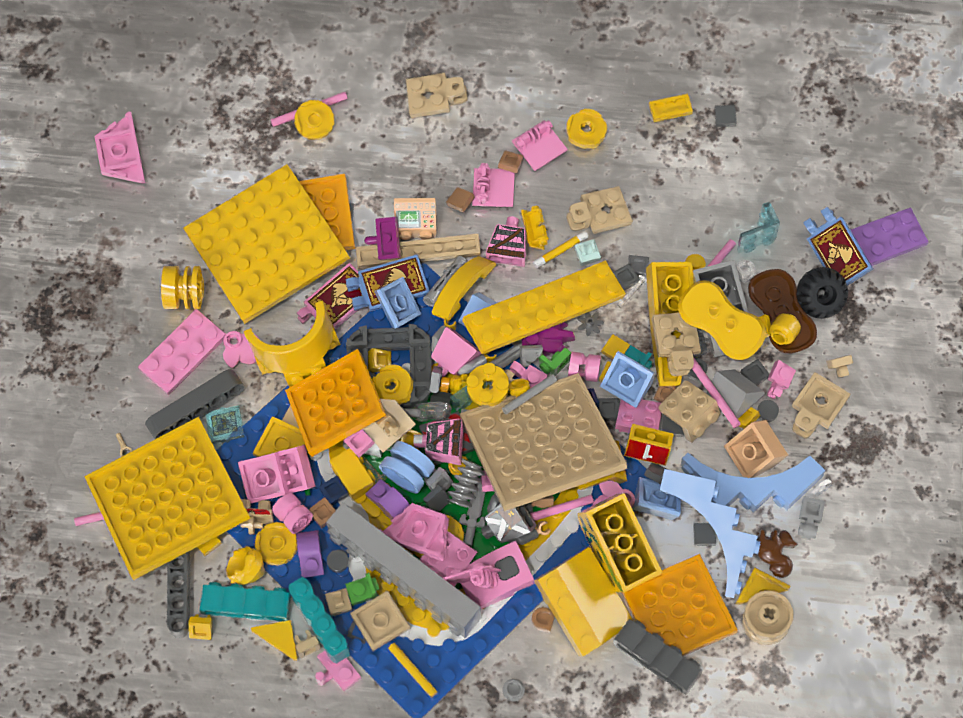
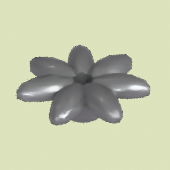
[577,312,604,336]

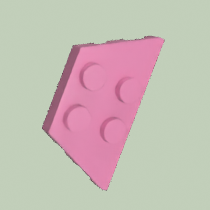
[94,112,145,184]
[380,503,449,561]

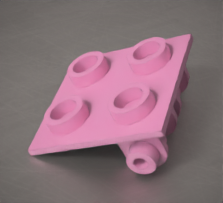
[512,120,568,171]
[472,163,515,207]
[615,399,661,433]
[420,531,477,587]
[444,563,501,589]

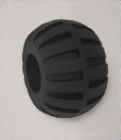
[796,267,848,319]

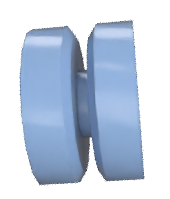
[379,441,435,493]

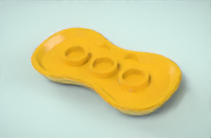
[678,280,766,360]

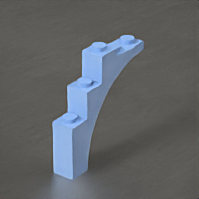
[681,453,825,513]
[660,469,760,598]

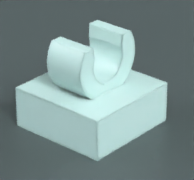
[574,239,601,266]

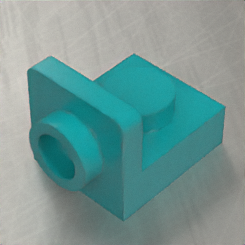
[624,345,653,369]

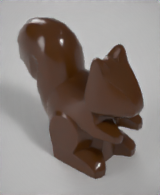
[756,529,798,578]

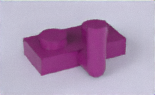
[364,217,401,260]

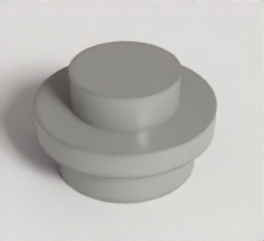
[503,679,525,702]

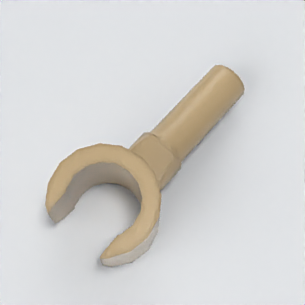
[116,433,132,457]

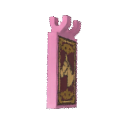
[296,263,362,330]

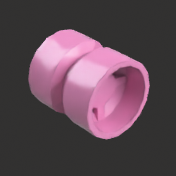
[568,351,601,382]
[272,493,313,534]

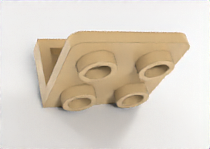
[659,381,721,443]

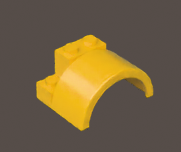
[244,301,341,388]

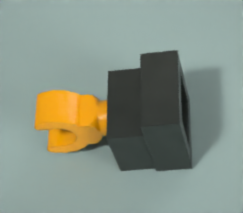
[430,377,452,416]

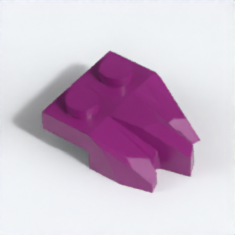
[522,322,575,357]

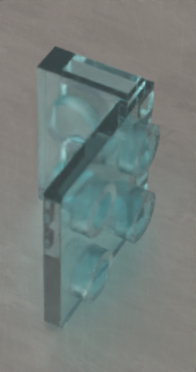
[737,202,780,253]

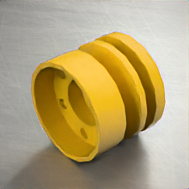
[161,266,204,309]

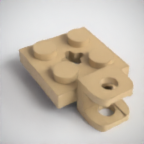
[406,73,468,118]
[566,186,633,234]
[652,313,701,376]
[792,372,851,439]

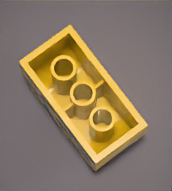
[578,493,663,592]

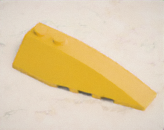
[646,262,694,386]

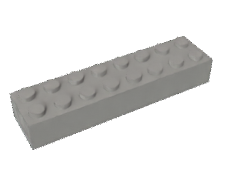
[326,503,481,638]

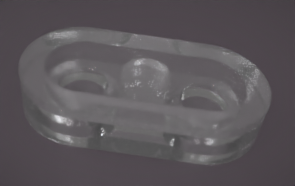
[413,402,452,422]

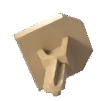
[363,399,416,453]

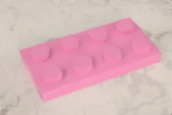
[138,309,226,396]

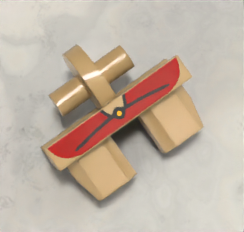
[241,499,274,535]

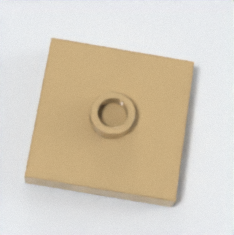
[350,591,411,651]

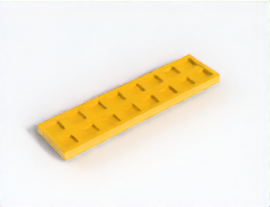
[462,260,626,355]

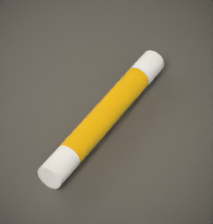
[533,231,589,268]

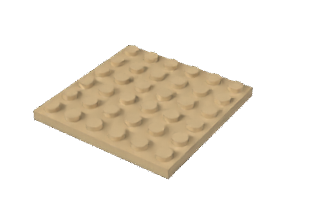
[460,373,627,511]

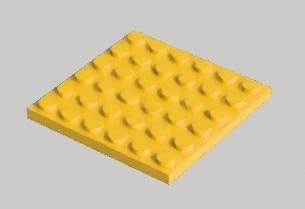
[183,164,350,324]
[84,417,251,580]

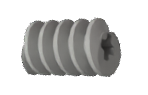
[447,459,485,508]

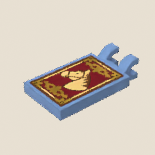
[803,207,874,286]
[346,254,429,312]

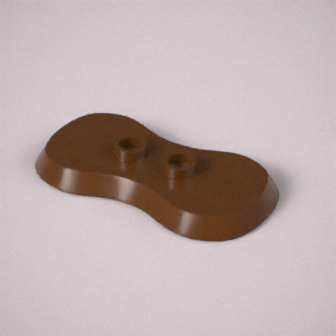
[748,269,817,353]

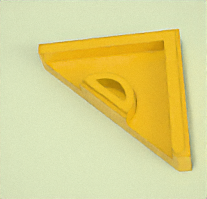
[736,567,790,605]
[251,620,298,661]

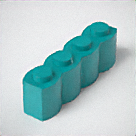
[289,577,350,664]
[199,582,291,622]

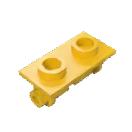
[521,206,549,250]

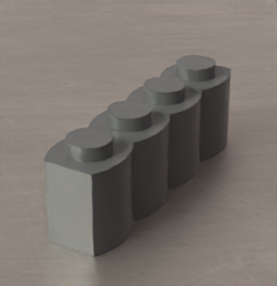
[613,619,702,695]

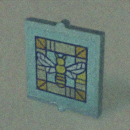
[205,405,245,444]

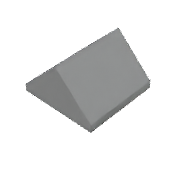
[706,369,765,419]

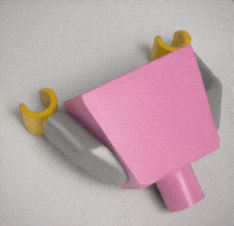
[431,319,496,377]

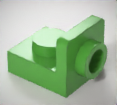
[539,347,571,376]
[345,573,379,606]

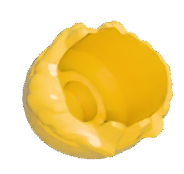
[226,546,265,585]

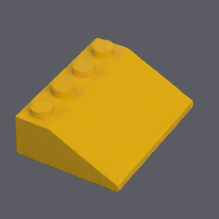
[534,547,633,657]

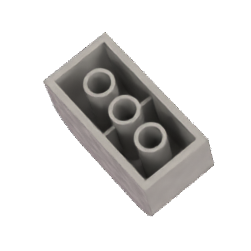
[693,260,748,357]

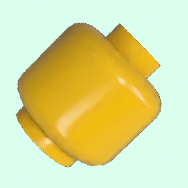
[769,313,801,345]

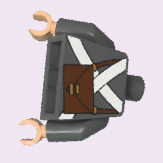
[481,493,550,545]

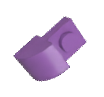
[366,479,410,520]
[296,530,324,577]

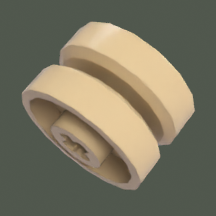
[742,591,793,645]

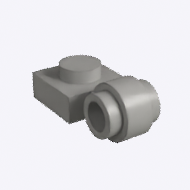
[798,496,825,540]

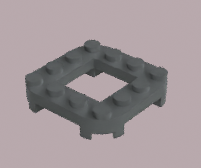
[346,324,432,409]

